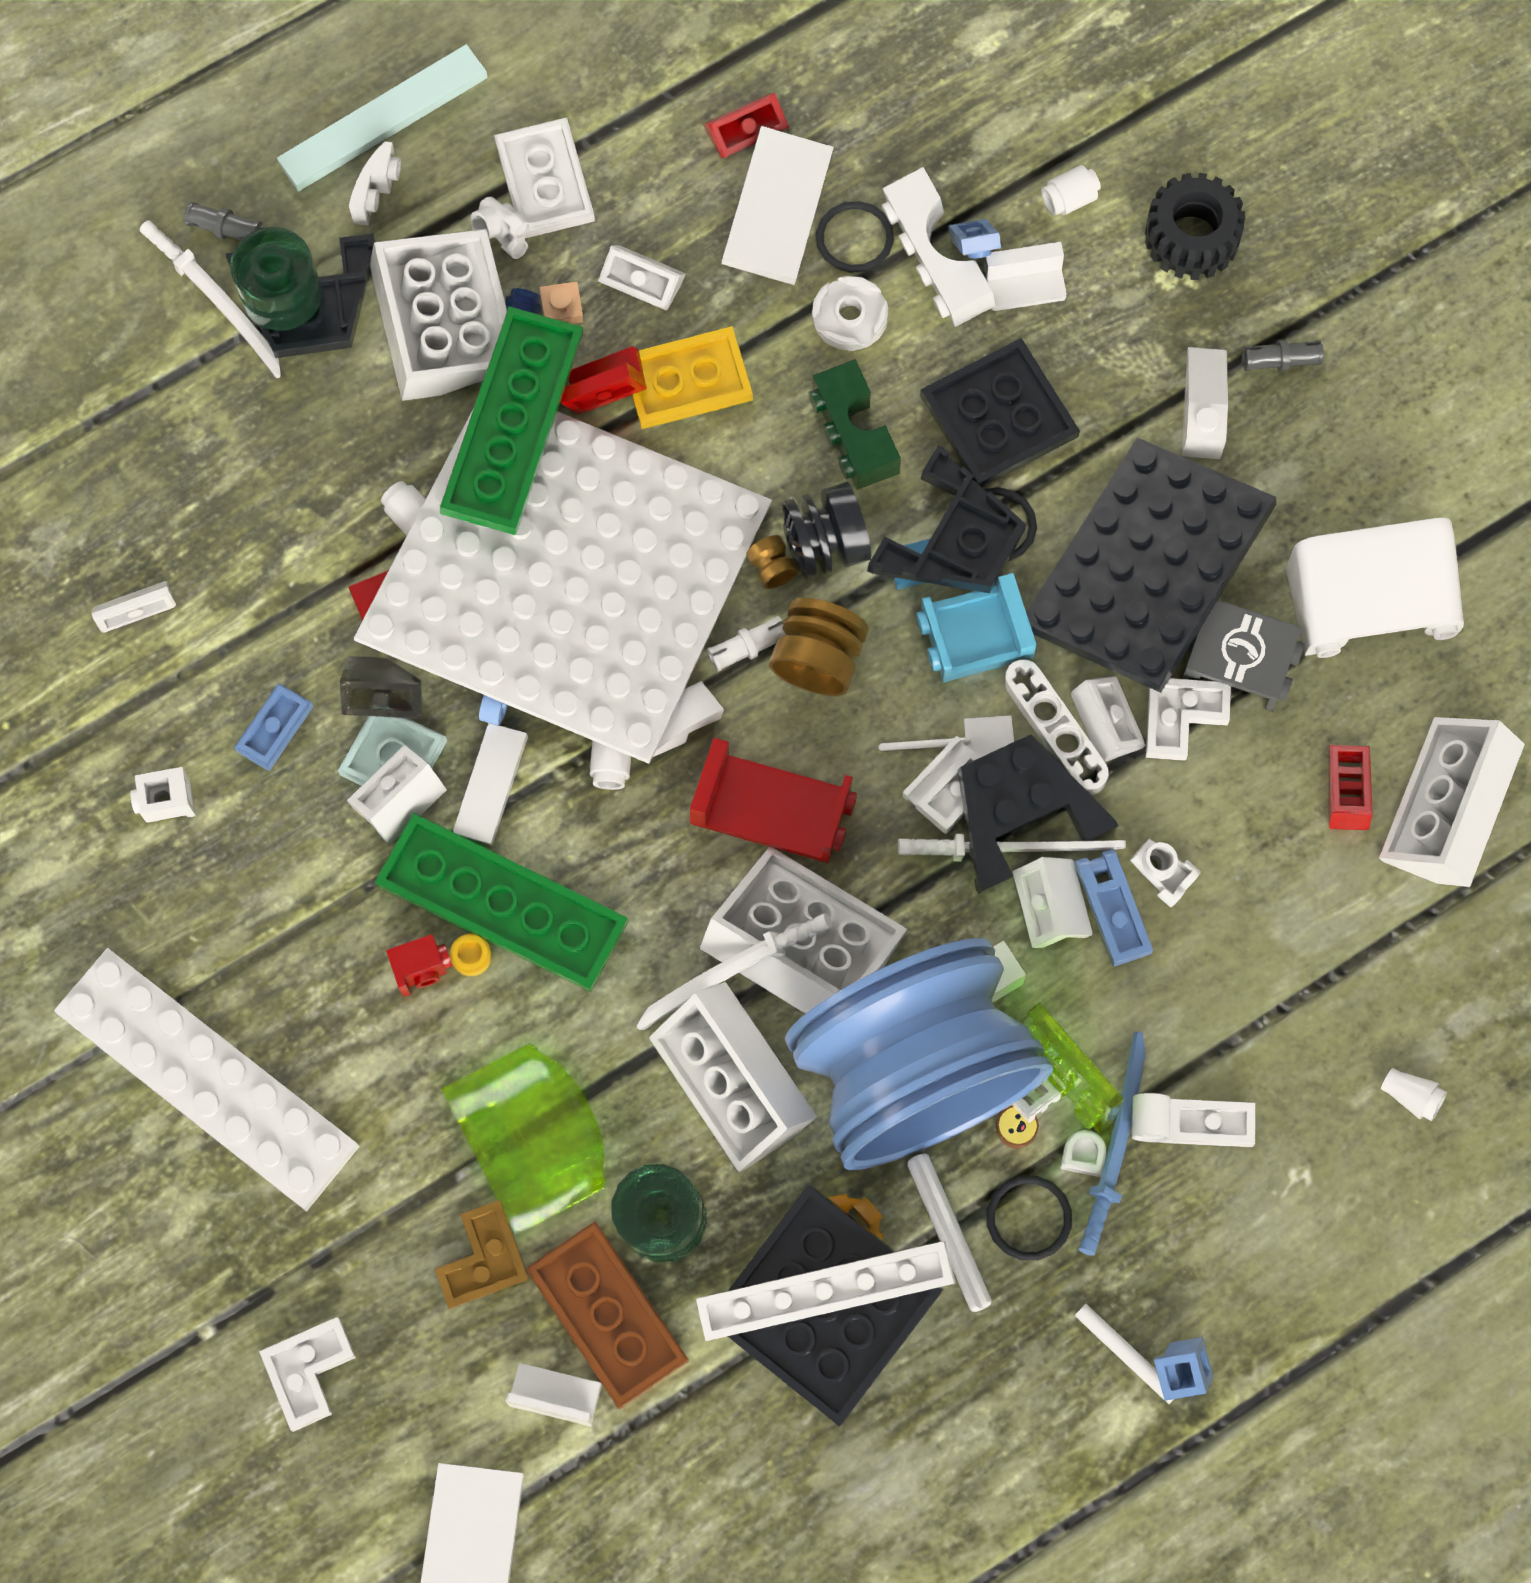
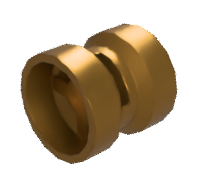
[746,535,799,590]

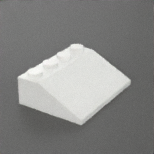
[370,229,507,401]
[700,847,907,1014]

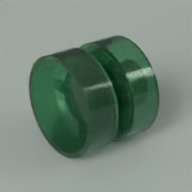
[230,227,322,330]

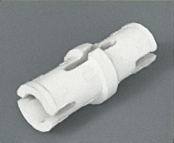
[707,616,786,672]

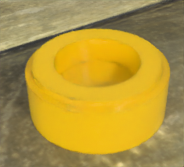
[450,933,492,976]

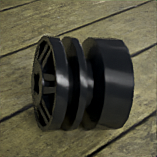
[782,482,872,580]

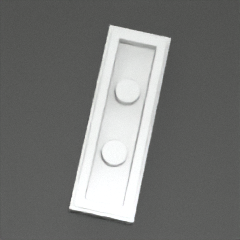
[453,723,528,848]

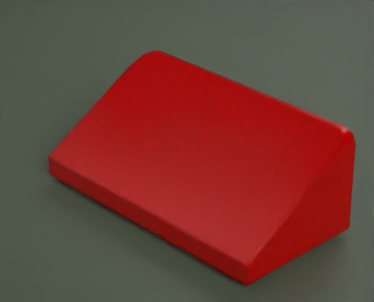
[703,93,790,159]

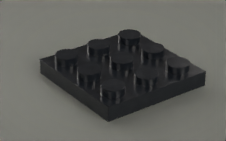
[920,338,1080,487]

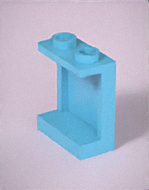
[916,573,1037,683]

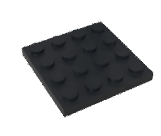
[727,1184,944,1427]

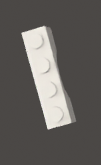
[881,167,996,327]

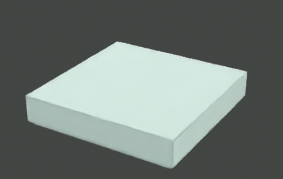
[338,703,447,786]

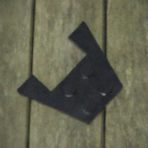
[226,233,376,358]
[867,445,1026,593]
[957,734,1119,894]

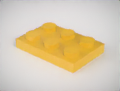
[632,326,753,430]

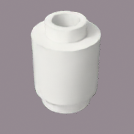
[1041,165,1101,216]
[381,481,426,536]
[590,740,631,790]

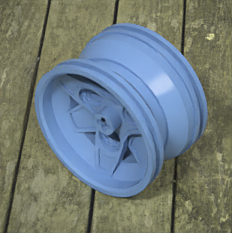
[785,938,1053,1170]

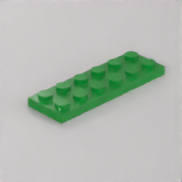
[440,306,583,535]
[375,813,629,992]

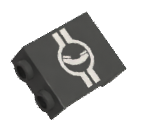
[1183,600,1305,712]

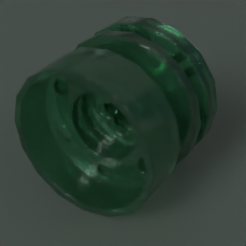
[611,1164,707,1263]

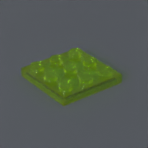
[1023,1002,1124,1134]

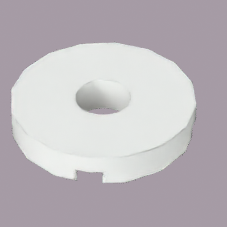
[812,276,888,351]

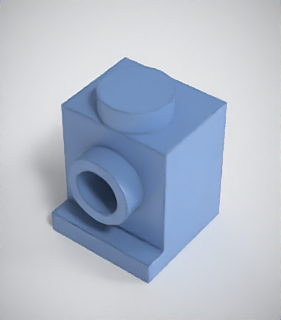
[1154,1337,1213,1401]

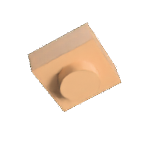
[540,281,584,324]

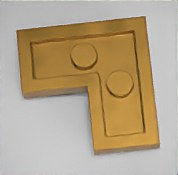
[435,1199,529,1309]

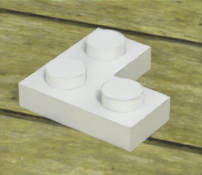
[1146,678,1231,760]
[259,1317,356,1432]

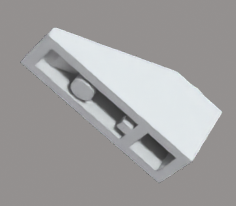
[1182,347,1228,459]

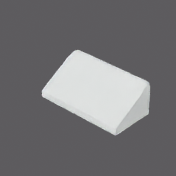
[598,245,686,310]
[91,581,176,633]
[1071,675,1146,761]

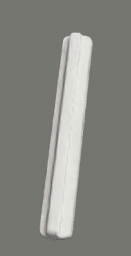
[908,1153,992,1312]

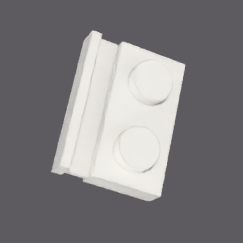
[902,736,981,834]

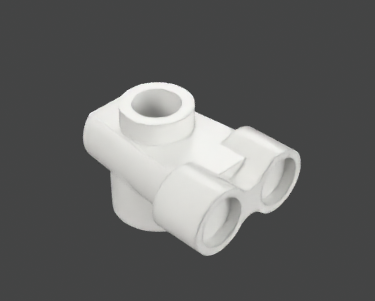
[471,197,531,259]
[1130,838,1201,908]

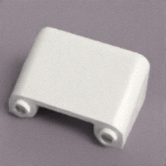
[1286,518,1464,658]

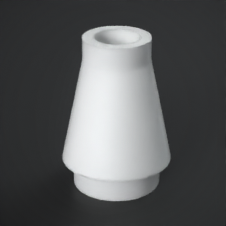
[1381,1068,1447,1121]

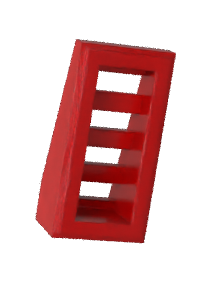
[1328,745,1373,830]

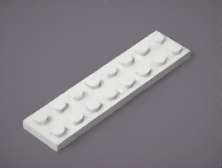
[54,948,360,1212]

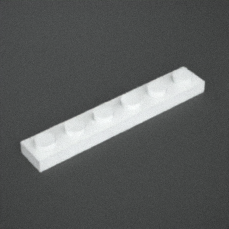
[696,1241,956,1341]

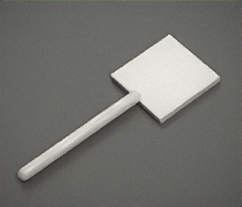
[878,715,1014,757]

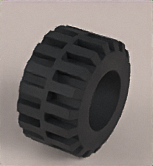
[1145,173,1246,280]

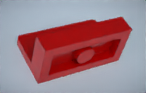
[561,346,647,415]

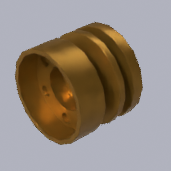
[769,598,869,696]

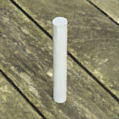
[1075,1304,1174,1404]

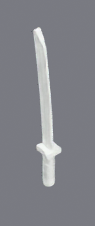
[140,220,281,378]
[898,834,1126,862]
[637,913,833,1030]

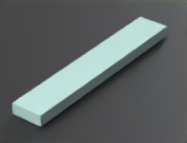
[277,44,488,192]

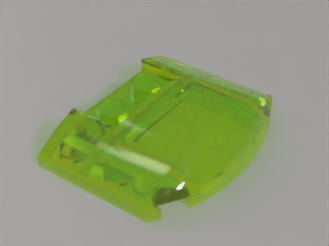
[441,1043,606,1235]

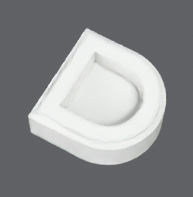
[1060,1130,1106,1177]

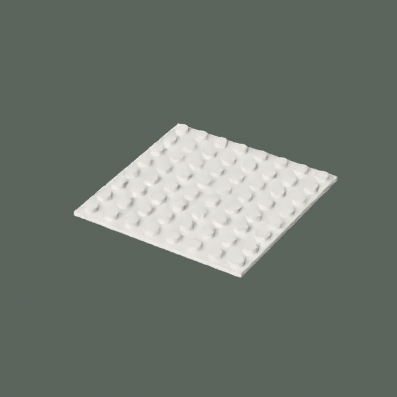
[354,408,772,764]

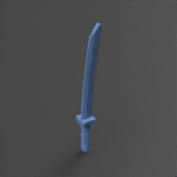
[1079,1032,1146,1255]

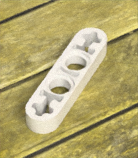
[1005,660,1108,795]

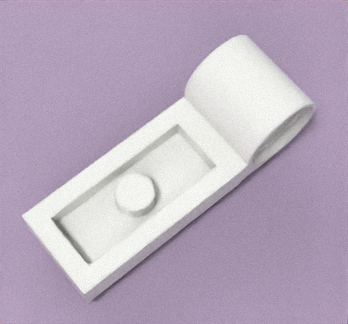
[1132,1093,1255,1147]

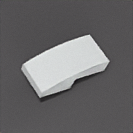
[349,141,401,226]
[653,681,724,757]

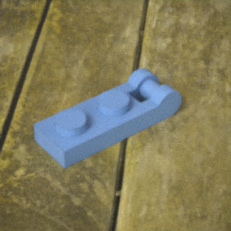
[1074,849,1153,967]

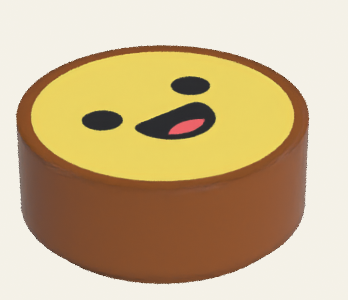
[996,1105,1039,1149]

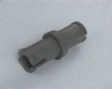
[184,202,264,246]
[1242,340,1324,371]

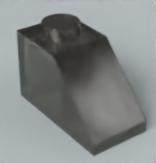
[340,656,422,719]

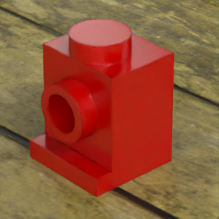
[386,934,453,997]

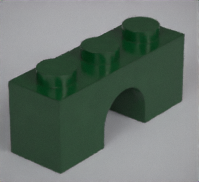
[808,359,901,490]

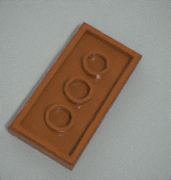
[525,1221,689,1410]

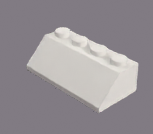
[1379,717,1525,887]
[649,982,817,1173]

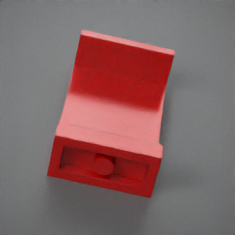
[690,738,858,864]

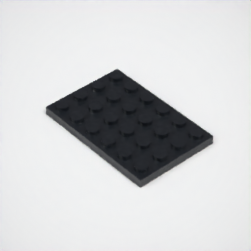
[1026,437,1277,693]

